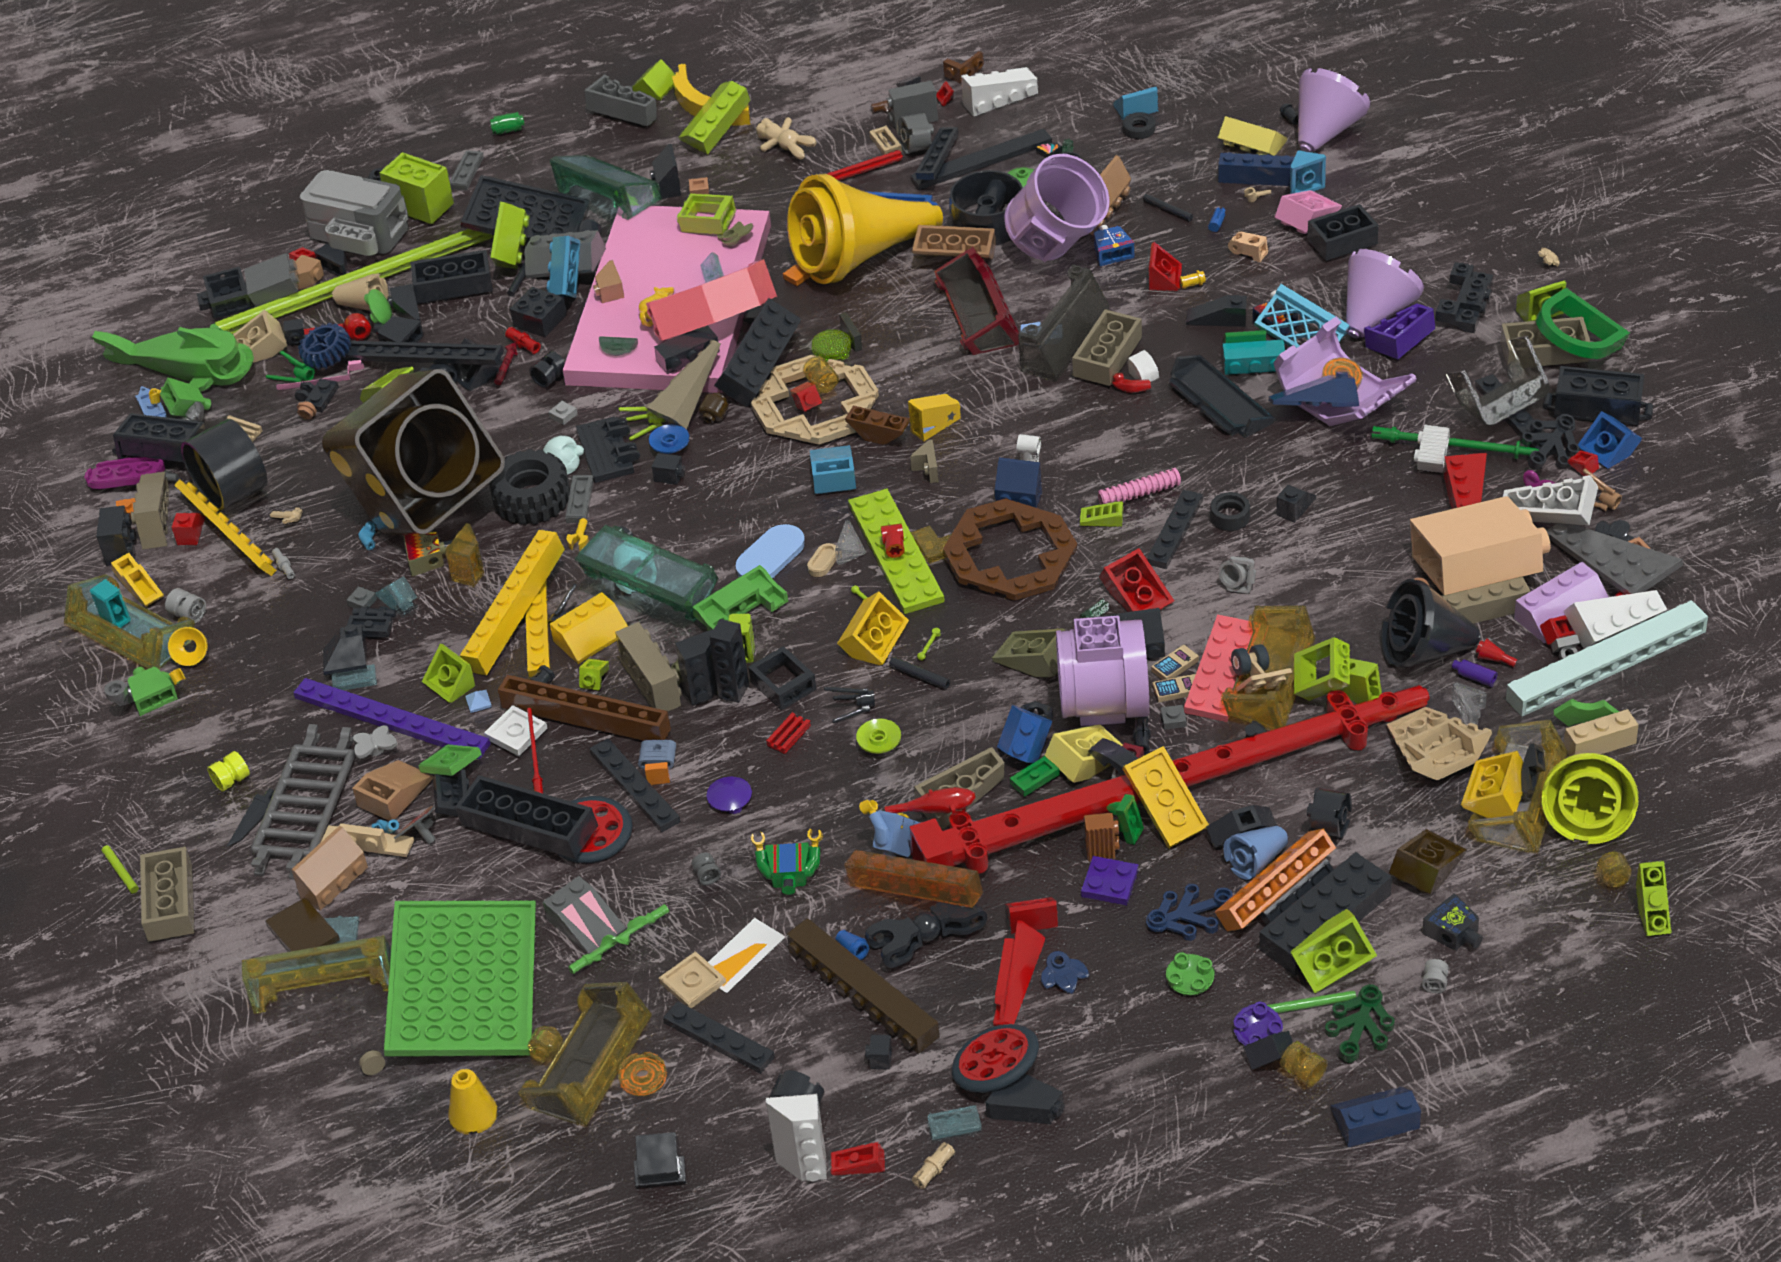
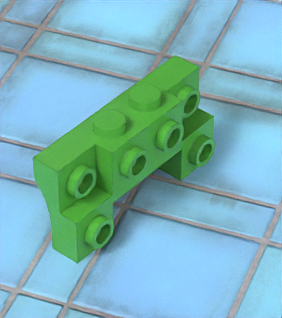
[692,565,788,631]

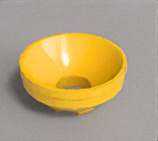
[168,627,208,666]

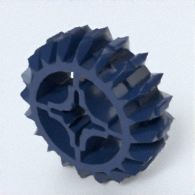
[298,323,351,370]

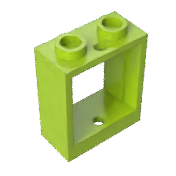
[677,194,736,234]
[1294,637,1350,701]

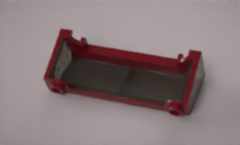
[934,247,1023,355]

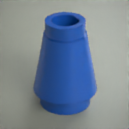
[836,930,869,960]

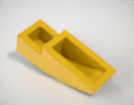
[111,553,164,607]

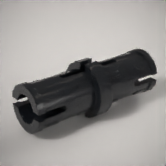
[1133,716,1151,755]

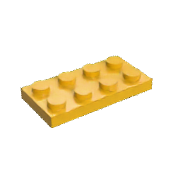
[1122,746,1209,848]

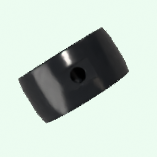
[949,170,1023,245]

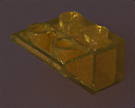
[445,523,484,587]

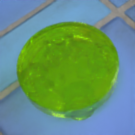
[811,329,851,361]

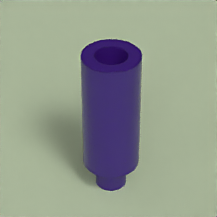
[1452,659,1498,687]

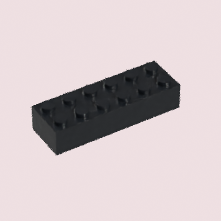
[714,298,801,408]
[455,775,598,859]
[1259,852,1392,976]

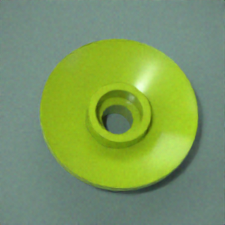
[856,719,901,753]

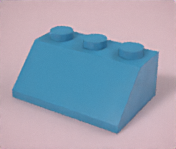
[547,236,580,298]

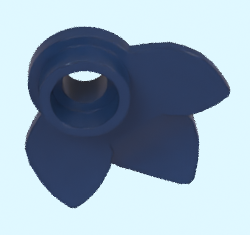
[1041,951,1089,994]

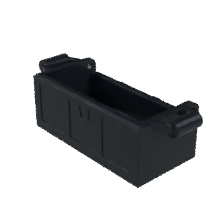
[1543,366,1653,425]
[112,413,205,462]

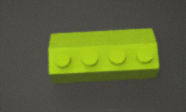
[678,81,751,155]

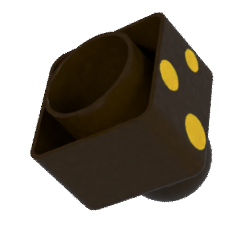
[322,369,505,535]

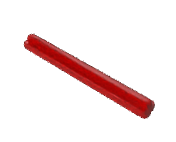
[827,150,903,181]

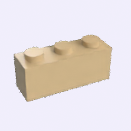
[1563,709,1639,756]

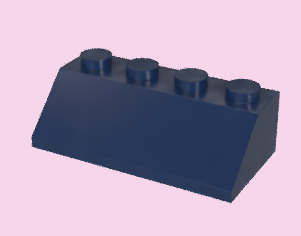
[1218,153,1295,186]

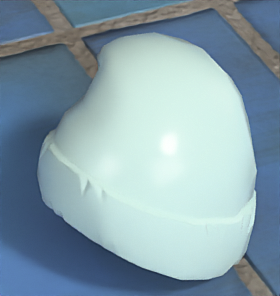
[543,436,584,475]

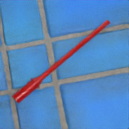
[527,708,543,793]

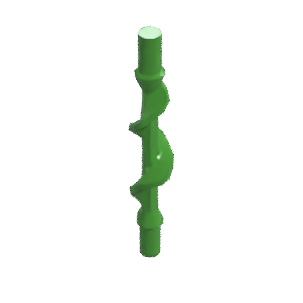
[568,904,669,974]

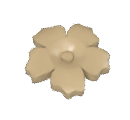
[1538,248,1560,266]

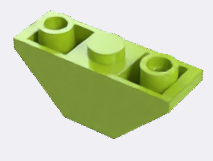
[1636,861,1671,936]

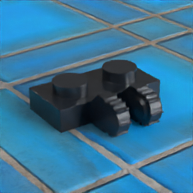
[294,379,339,413]

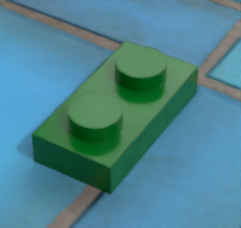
[1010,756,1060,797]

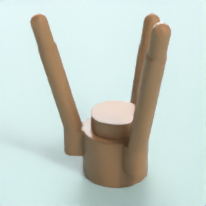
[1583,469,1622,511]

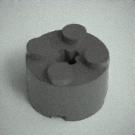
[897,113,934,154]

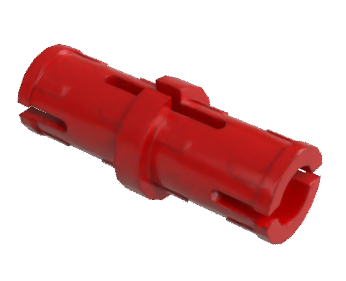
[505,327,541,354]

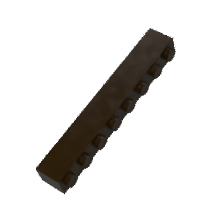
[786,918,940,1054]

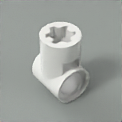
[1017,434,1041,462]

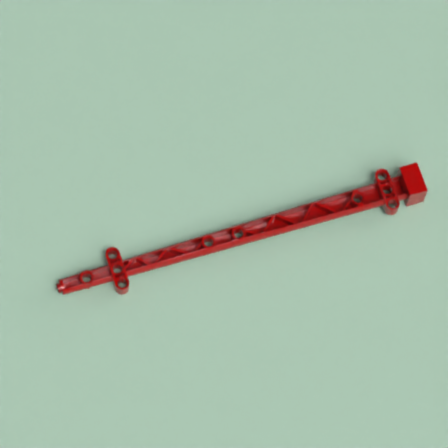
[909,685,1429,890]

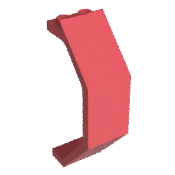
[646,259,777,341]

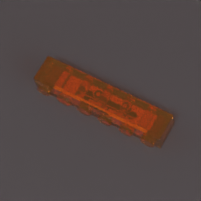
[844,850,983,908]

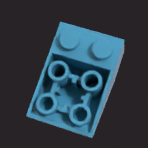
[810,445,856,494]

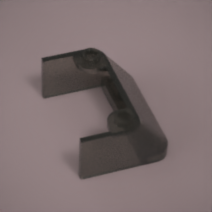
[1446,336,1550,425]

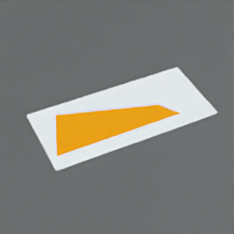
[708,918,785,993]

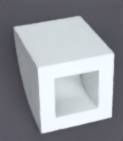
[1128,350,1159,382]

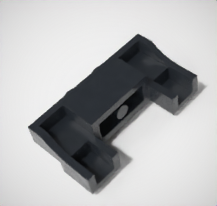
[1435,262,1493,334]

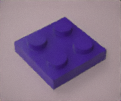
[1081,856,1139,905]

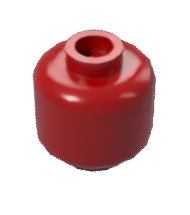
[344,313,371,341]

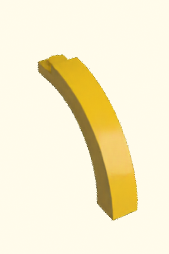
[672,64,751,125]

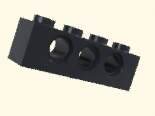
[709,619,749,703]

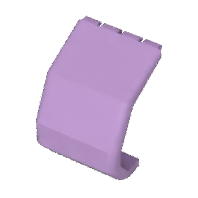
[1274,316,1416,426]

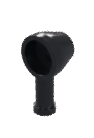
[1245,720,1268,738]

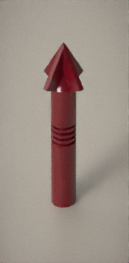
[494,342,518,385]

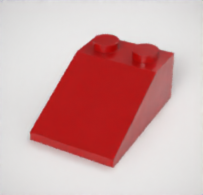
[1099,548,1175,612]

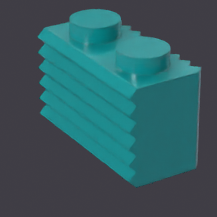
[89,579,131,630]

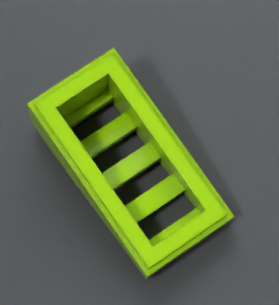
[1080,501,1123,527]

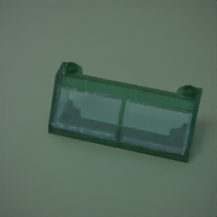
[549,155,662,220]
[575,525,719,622]

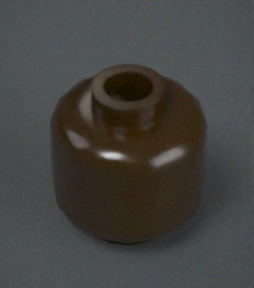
[699,392,728,423]

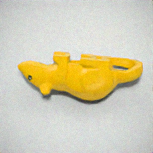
[639,287,674,327]

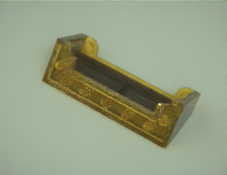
[518,982,652,1125]

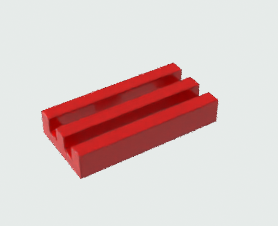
[766,712,811,754]

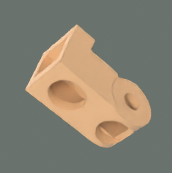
[1228,232,1268,262]

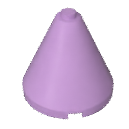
[1298,68,1370,152]
[1346,249,1424,339]

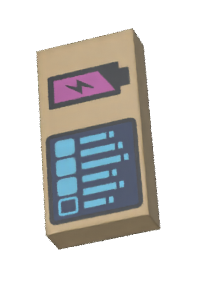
[1151,645,1199,680]
[1153,674,1196,703]

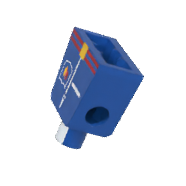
[1094,225,1135,266]

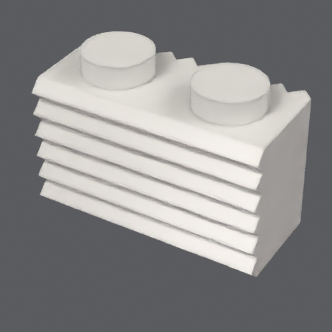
[1414,425,1450,473]

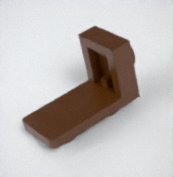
[943,51,984,84]

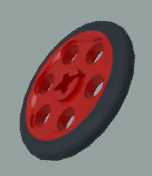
[558,796,633,863]
[952,1024,1039,1093]

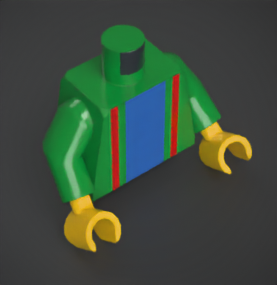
[751,829,823,895]

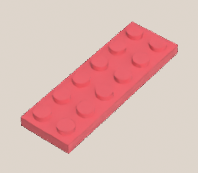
[1184,614,1260,722]

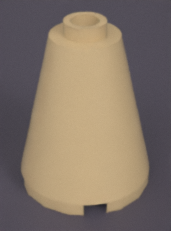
[332,274,389,311]

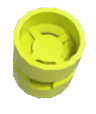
[207,751,250,792]

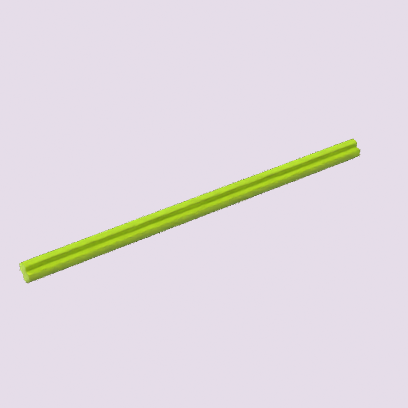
[215,229,494,334]

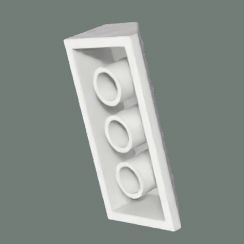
[766,1094,827,1181]

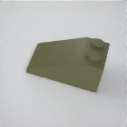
[992,629,1065,678]

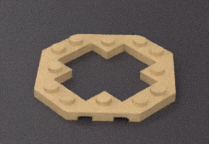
[751,355,879,444]

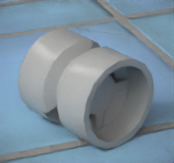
[165,588,206,624]

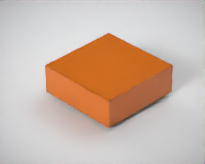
[783,264,810,286]
[645,762,670,785]

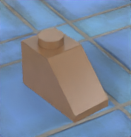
[295,255,324,290]
[593,260,625,303]

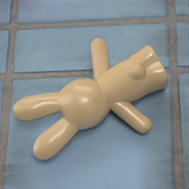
[756,118,816,159]

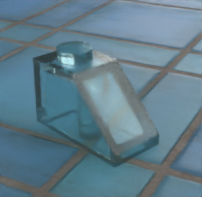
[376,576,417,611]

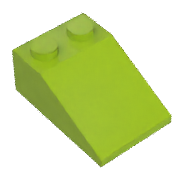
[1291,909,1377,993]

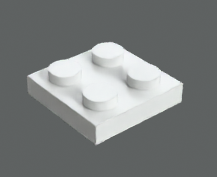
[484,706,547,756]

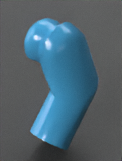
[359,521,376,550]
[371,820,399,834]

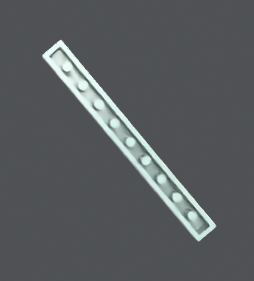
[1506,600,1708,717]

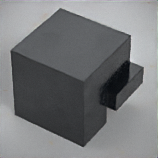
[634,1132,686,1188]

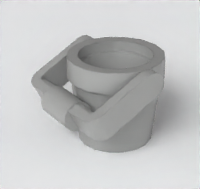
[1218,556,1256,593]

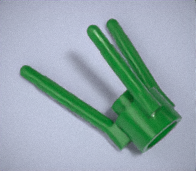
[266,350,315,383]

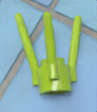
[618,407,666,441]

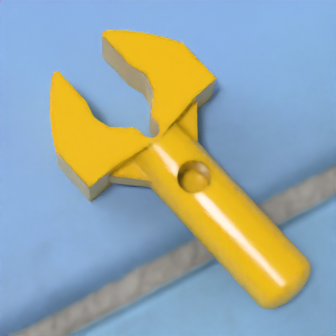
[566,518,589,551]

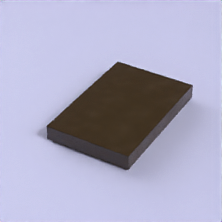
[265,897,340,964]

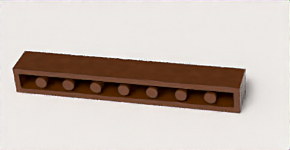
[498,675,671,741]

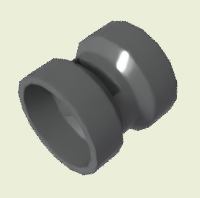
[691,853,721,885]

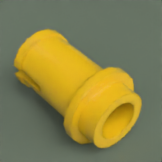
[1180,270,1206,289]

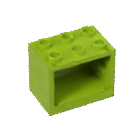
[380,152,454,224]

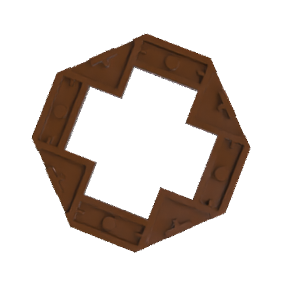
[943,499,1077,600]

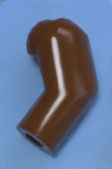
[870,100,890,113]

